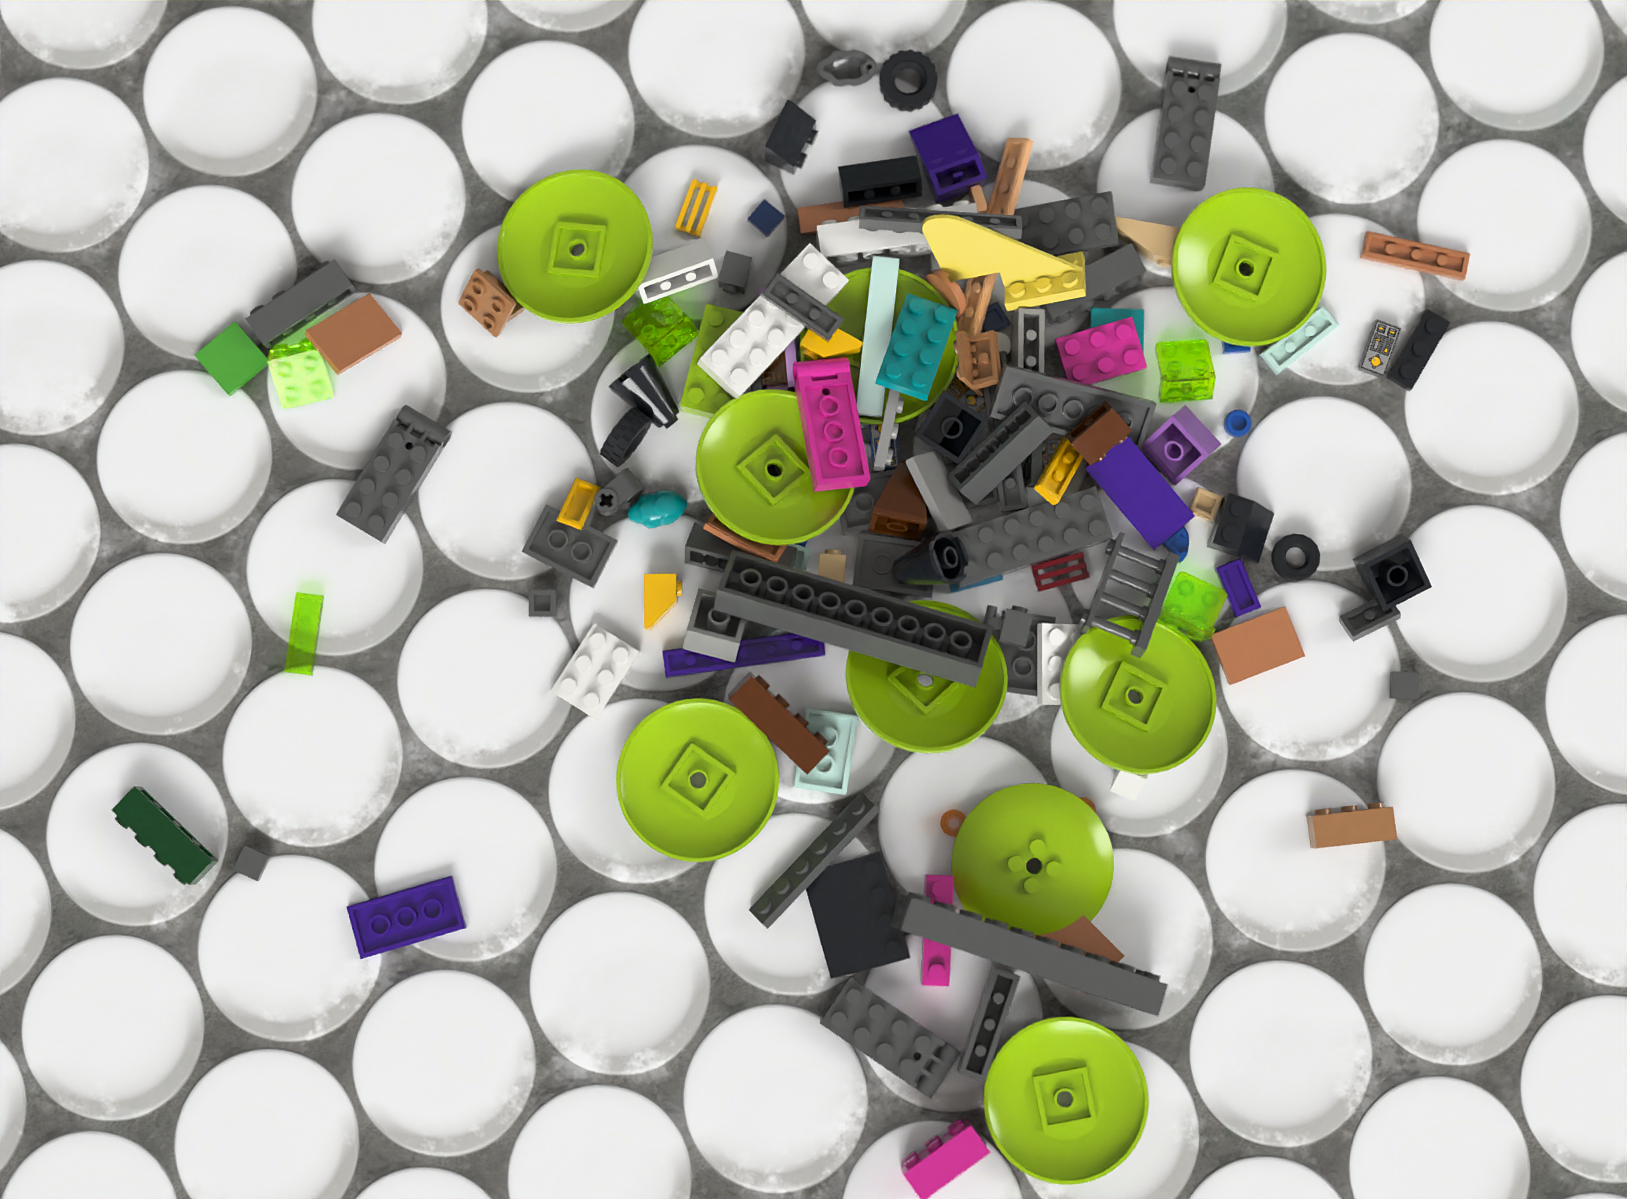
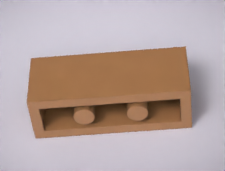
[1306,802,1397,848]

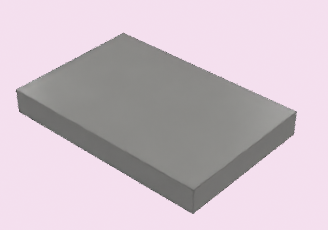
[905,451,973,532]

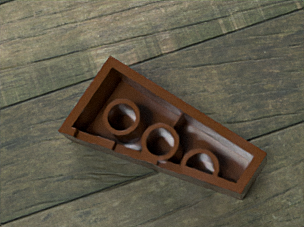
[728,672,830,775]

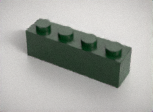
[112,786,219,885]

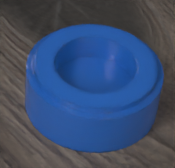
[1223,410,1252,437]

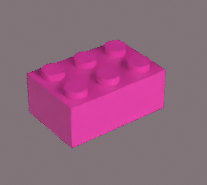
[900,1118,990,1199]

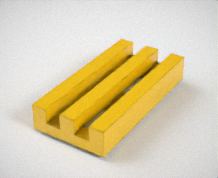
[675,179,718,238]

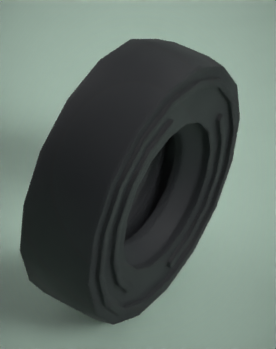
[1271,534,1320,582]

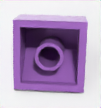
[1141,405,1221,486]

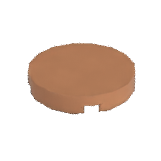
[925,269,967,319]

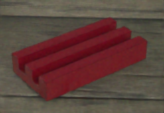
[1031,552,1090,592]

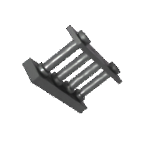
[1079,532,1180,658]

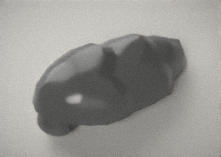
[817,50,877,86]

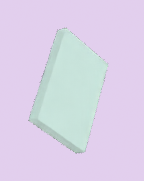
[793,707,858,795]

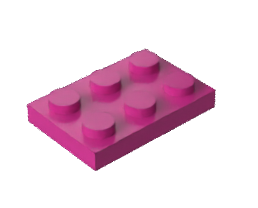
[1055,317,1147,385]

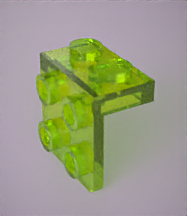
[622,296,699,368]
[267,338,334,409]
[1155,339,1216,403]
[1158,571,1227,642]

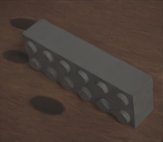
[950,486,1113,590]

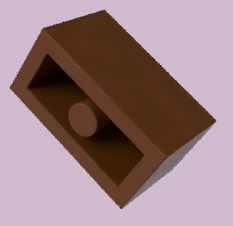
[1065,401,1132,466]

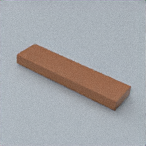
[797,200,904,236]
[1360,231,1470,281]

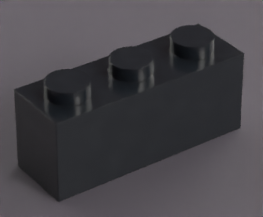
[838,155,922,208]

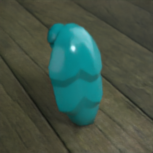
[627,490,687,529]

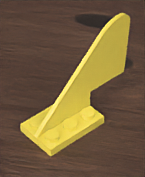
[922,214,1086,311]

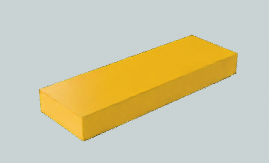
[1034,435,1083,506]

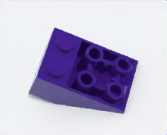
[908,113,987,204]

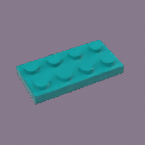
[875,293,958,401]

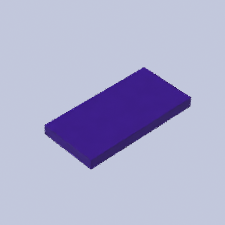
[1085,436,1195,550]
[346,876,467,959]

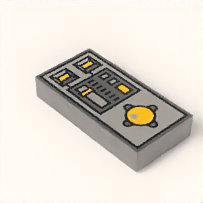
[1357,319,1402,379]

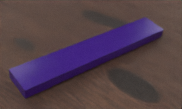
[662,633,826,678]

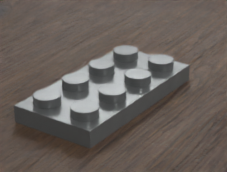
[1014,191,1120,257]

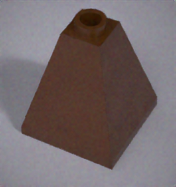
[869,460,927,542]

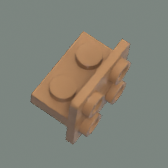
[458,268,524,337]
[954,330,1001,397]

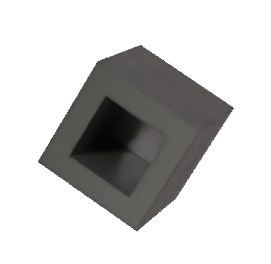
[718,251,753,295]

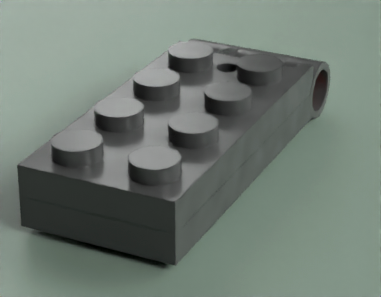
[1150,56,1221,191]
[336,405,452,544]
[820,977,962,1098]

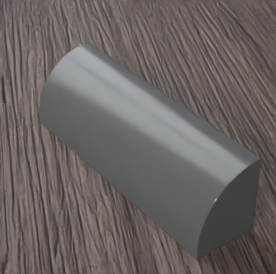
[947,401,1054,505]
[685,522,797,573]

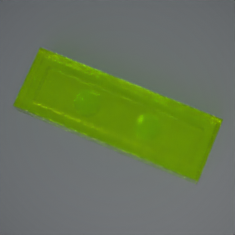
[284,592,324,676]

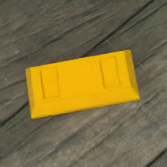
[556,478,600,530]

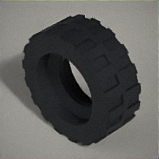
[879,49,938,112]
[600,407,652,467]

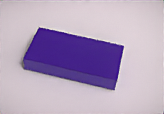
[1215,558,1261,618]

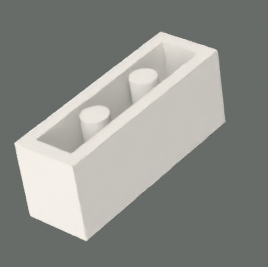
[638,238,719,304]

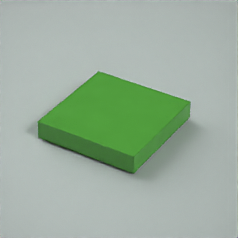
[194,321,271,396]

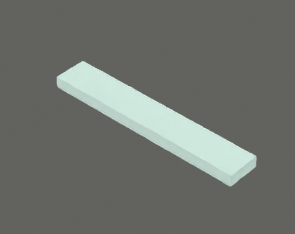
[856,256,900,418]

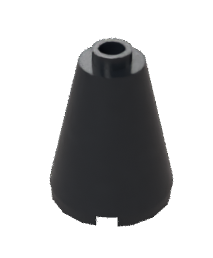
[608,353,680,429]
[892,531,968,585]

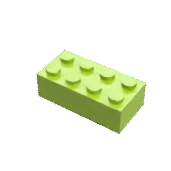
[680,303,744,419]

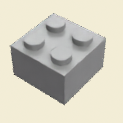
[682,588,746,662]

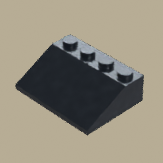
[806,851,910,979]

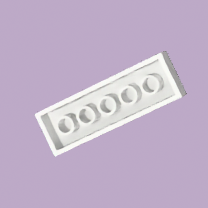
[816,201,977,268]
[697,243,849,399]

